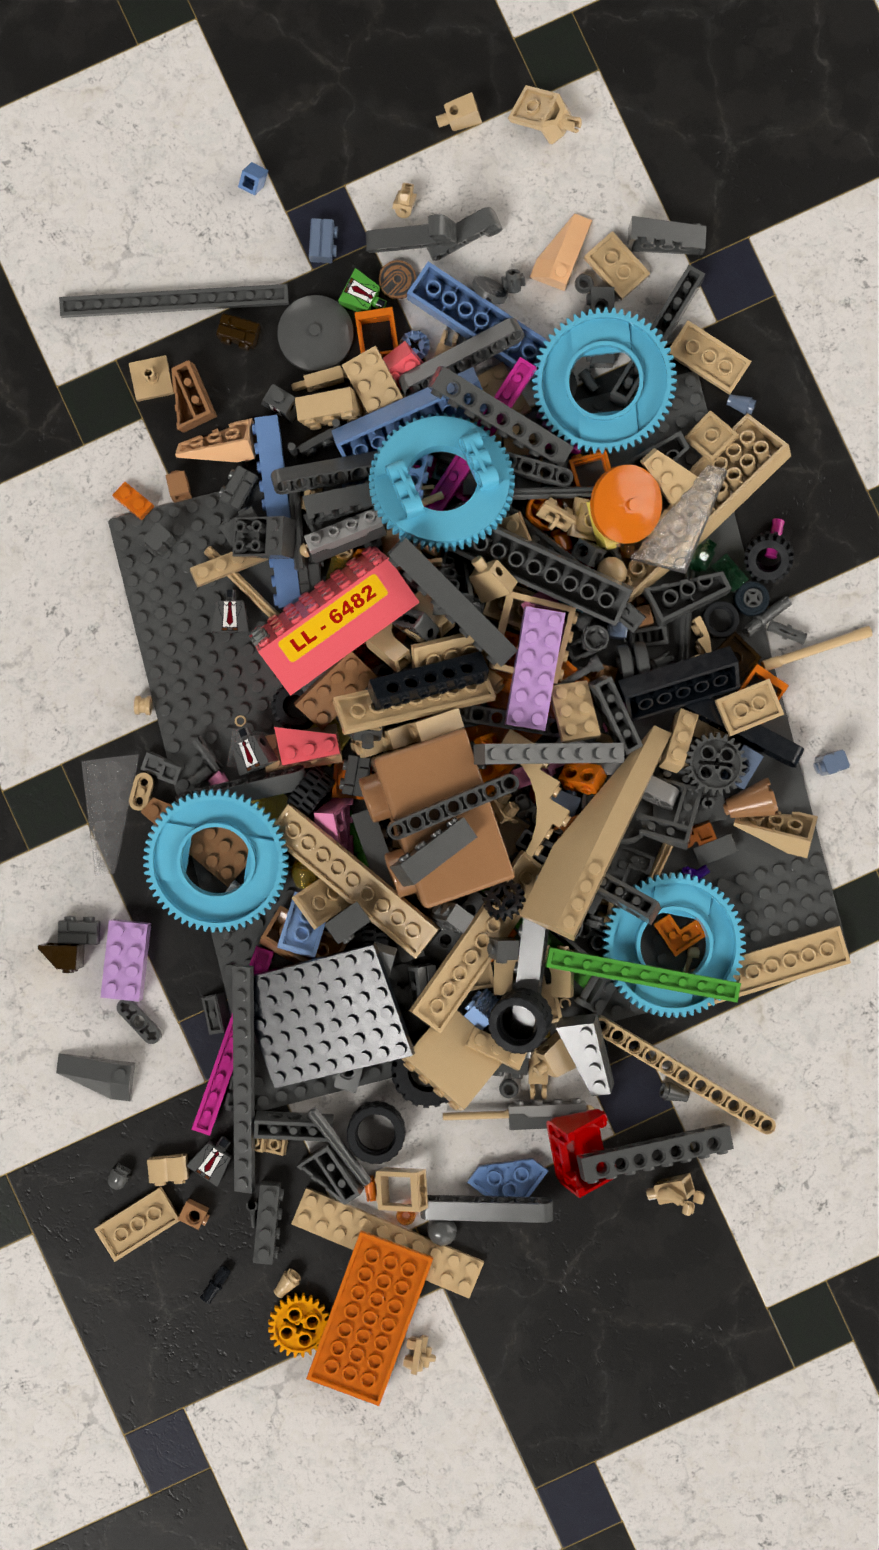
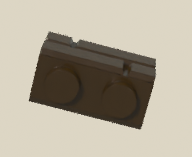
[216,313,261,351]

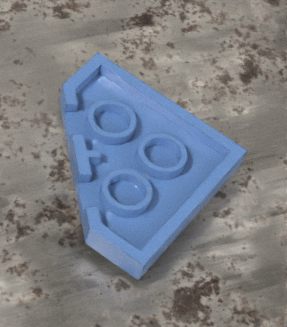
[467,1158,548,1197]

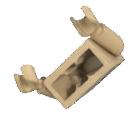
[646,1173,705,1216]

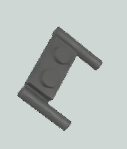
[288,419,341,458]

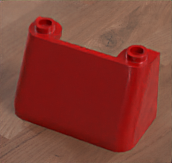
[546,1109,616,1198]

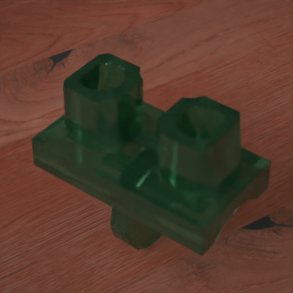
[689,538,717,572]
[711,553,749,592]

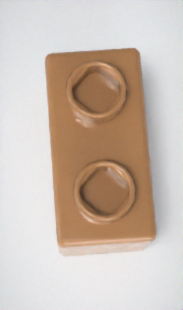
[359,728,515,908]

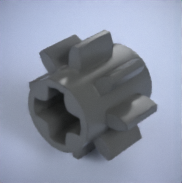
[501,269,525,293]

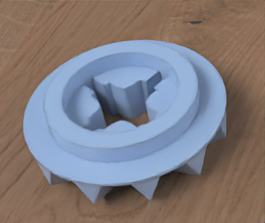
[399,330,430,359]

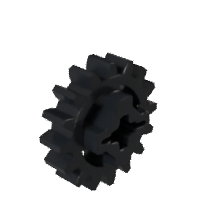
[482,879,526,922]

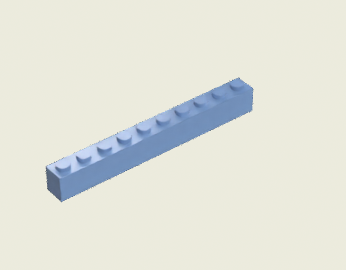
[252,415,301,610]

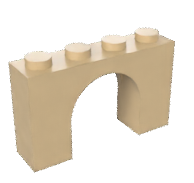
[366,591,456,672]
[494,945,574,998]

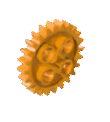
[268,1293,329,1358]

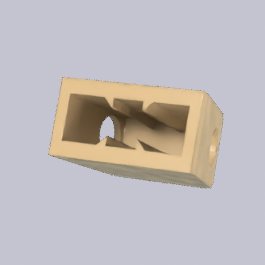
[436,92,482,131]
[469,556,517,603]
[533,1031,577,1078]

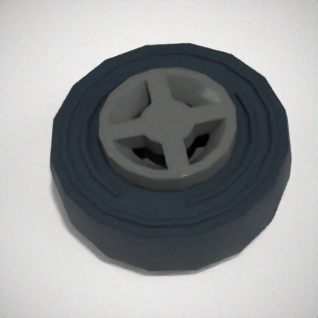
[734,581,770,616]

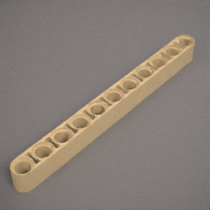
[598,1015,776,1135]

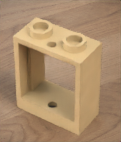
[375,1167,428,1212]

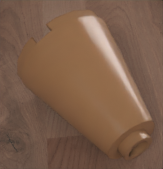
[723,778,779,818]

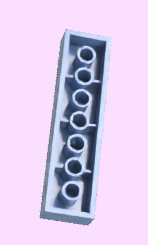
[407,261,550,382]
[332,367,487,457]

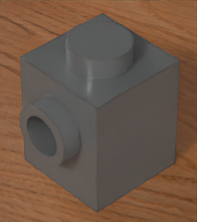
[487,937,519,964]

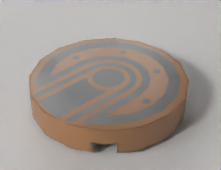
[379,260,417,299]

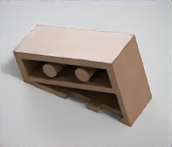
[171,360,217,433]

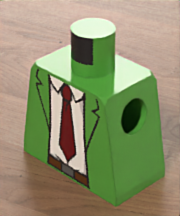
[338,268,387,312]

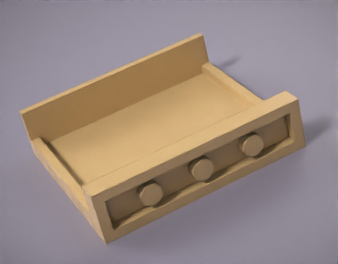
[402,1011,502,1111]

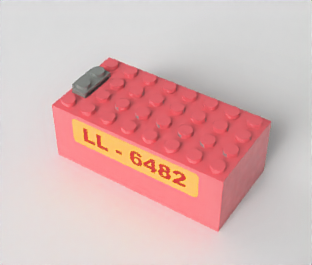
[249,546,420,696]

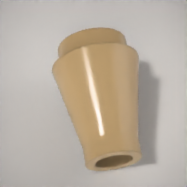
[274,1269,301,1298]

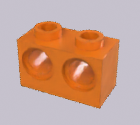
[558,763,607,795]

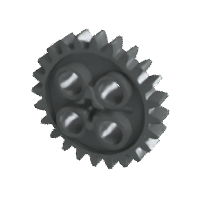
[683,732,747,796]

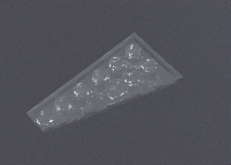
[631,465,727,574]
[81,754,140,876]

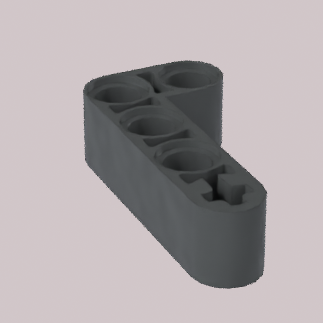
[427,207,503,261]

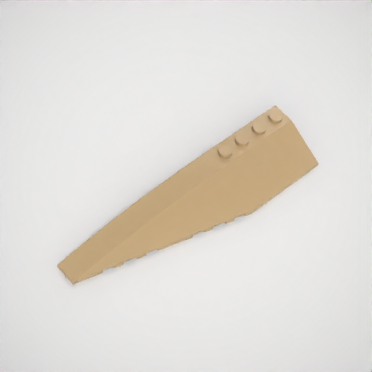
[623,413,791,603]
[519,726,672,941]

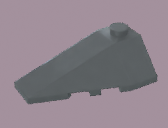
[56,1053,135,1101]

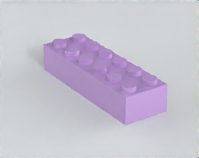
[504,606,565,731]

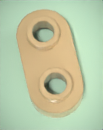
[129,773,154,811]

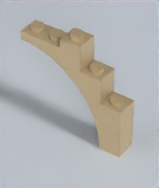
[350,708,464,758]
[501,729,571,858]

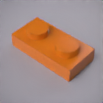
[112,482,154,521]

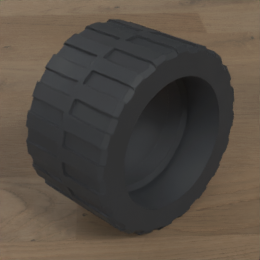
[488,988,553,1054]
[347,1101,406,1164]

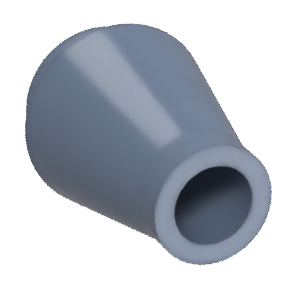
[726,394,756,415]

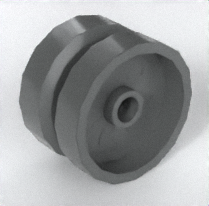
[616,641,650,680]

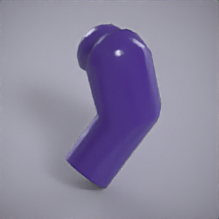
[681,865,710,880]

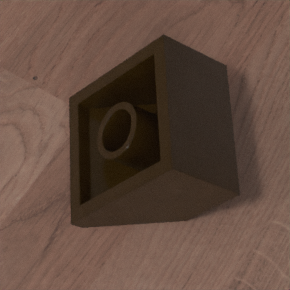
[38,942,85,973]

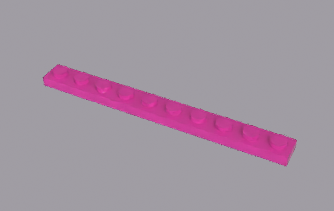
[424,357,537,511]
[191,945,274,1136]

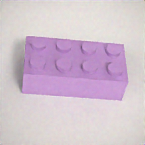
[100,919,151,1002]

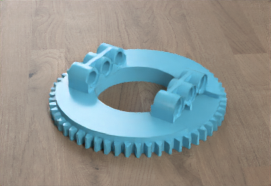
[532,307,677,454]
[369,413,515,552]
[143,789,289,932]
[602,872,746,1018]

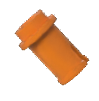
[364,1175,377,1202]

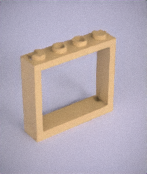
[488,592,578,684]

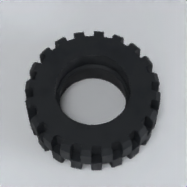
[391,1030,449,1108]

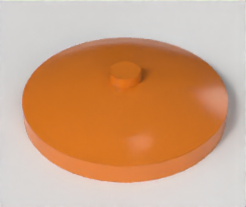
[590,465,662,544]

